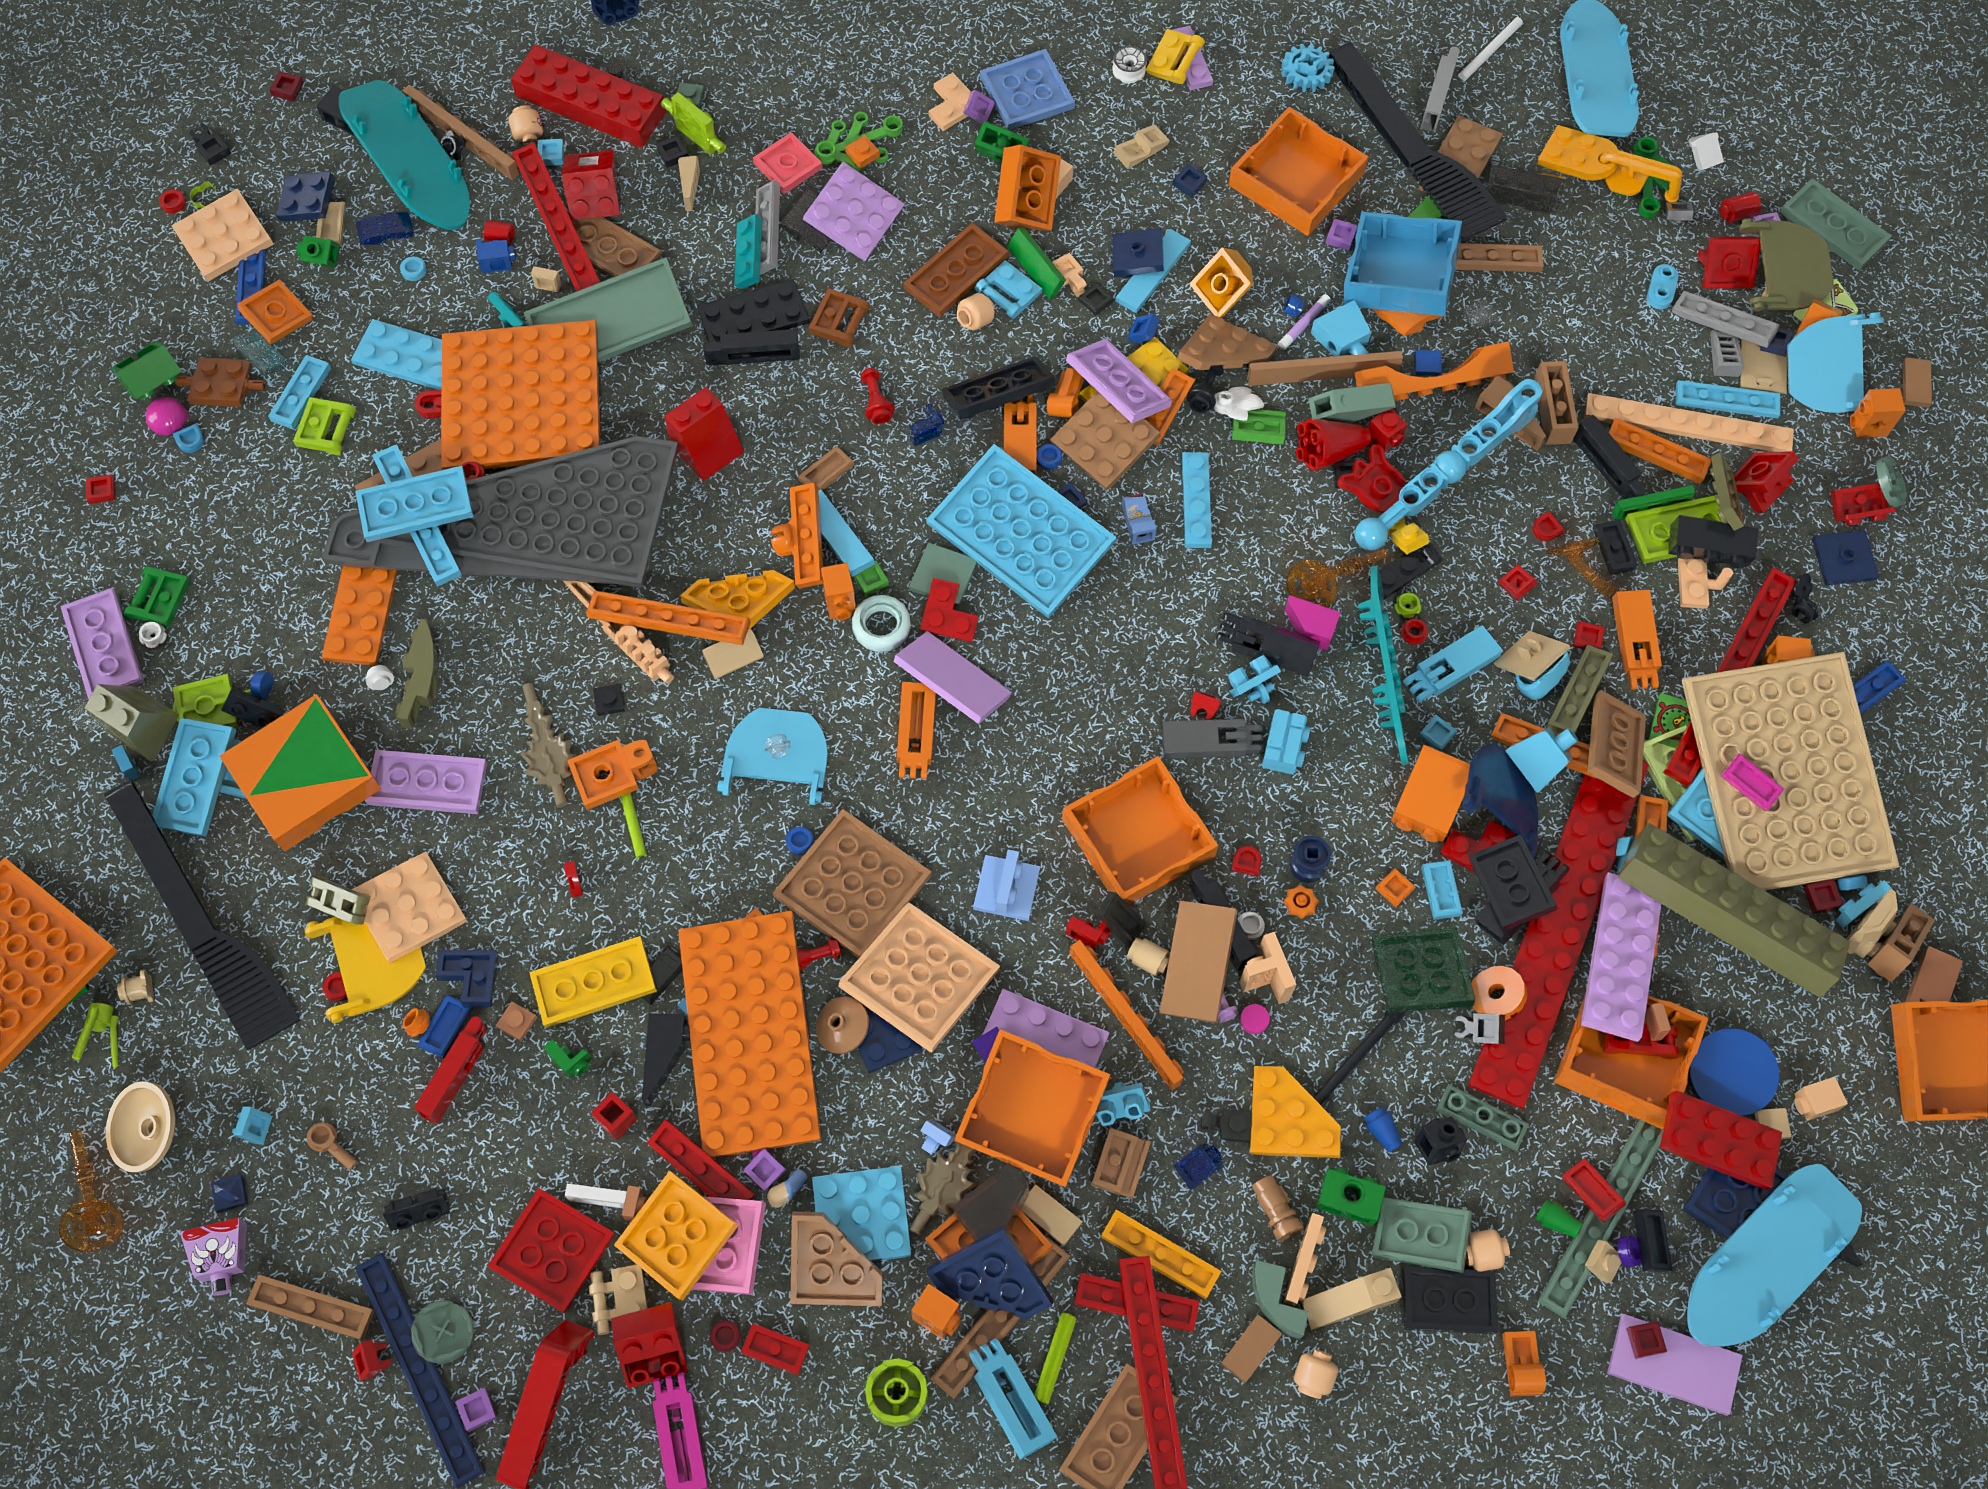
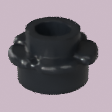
[1792,598,1819,624]

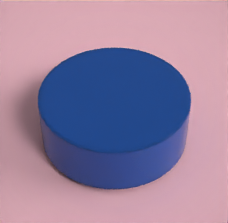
[1036,444,1062,470]
[250,670,274,699]
[786,827,814,855]

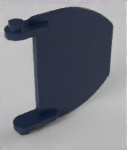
[1462,743,1538,860]

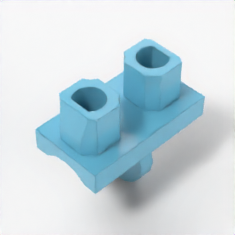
[1228,655,1281,704]
[1096,1082,1150,1126]

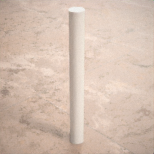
[1458,17,1523,81]

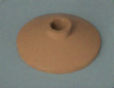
[816,996,869,1054]

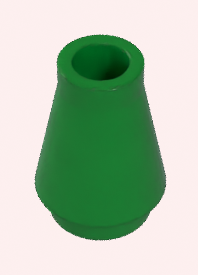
[1536,1199,1584,1239]

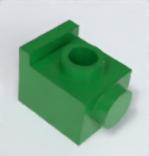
[296,235,340,269]

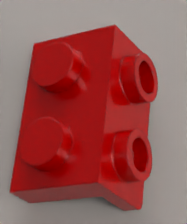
[1830,483,1896,526]

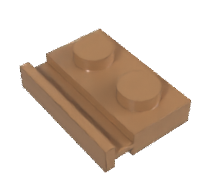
[1091,1128,1151,1200]

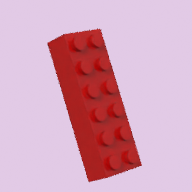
[511,44,666,148]

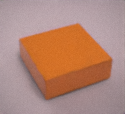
[1375,868,1416,907]

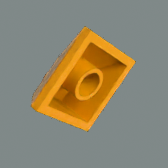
[1190,247,1253,318]

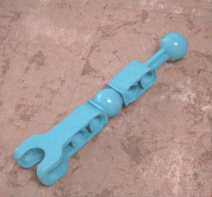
[1354,379,1542,551]

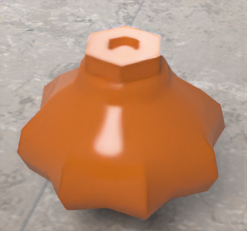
[1283,884,1319,919]

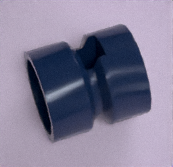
[1289,836,1331,883]

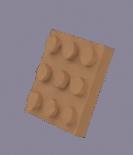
[1050,391,1161,490]

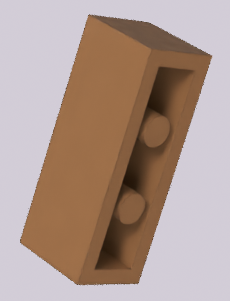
[1534,361,1579,445]

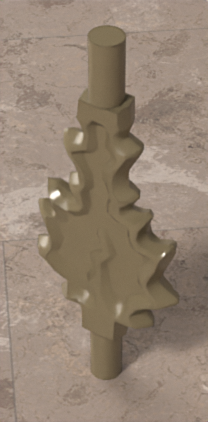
[521,683,576,808]
[909,1141,977,1236]

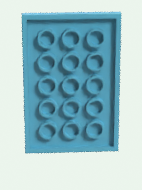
[926,444,1116,618]

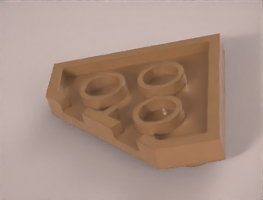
[1177,314,1277,370]
[790,1211,883,1306]

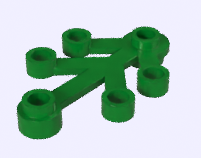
[1616,137,1680,219]

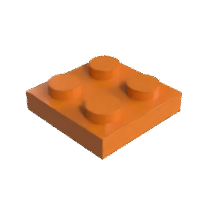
[237,279,312,345]

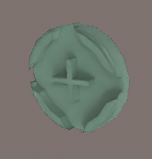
[1876,456,1907,508]
[411,1300,474,1364]

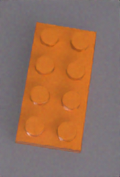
[321,566,398,666]

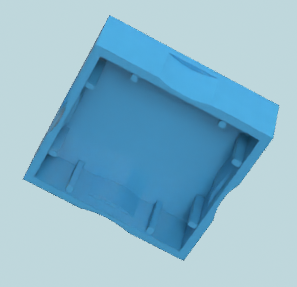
[1344,212,1462,316]

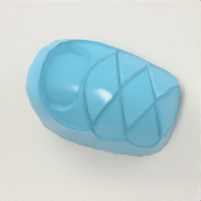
[1515,651,1571,700]

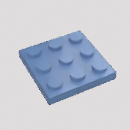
[980,49,1075,131]

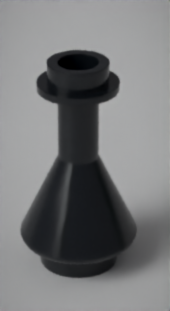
[1187,365,1224,413]

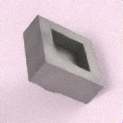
[1665,202,1694,223]

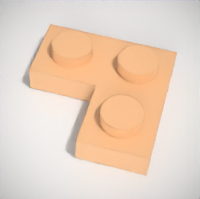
[929,72,971,131]

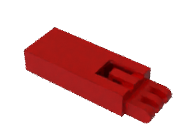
[414,1016,487,1125]

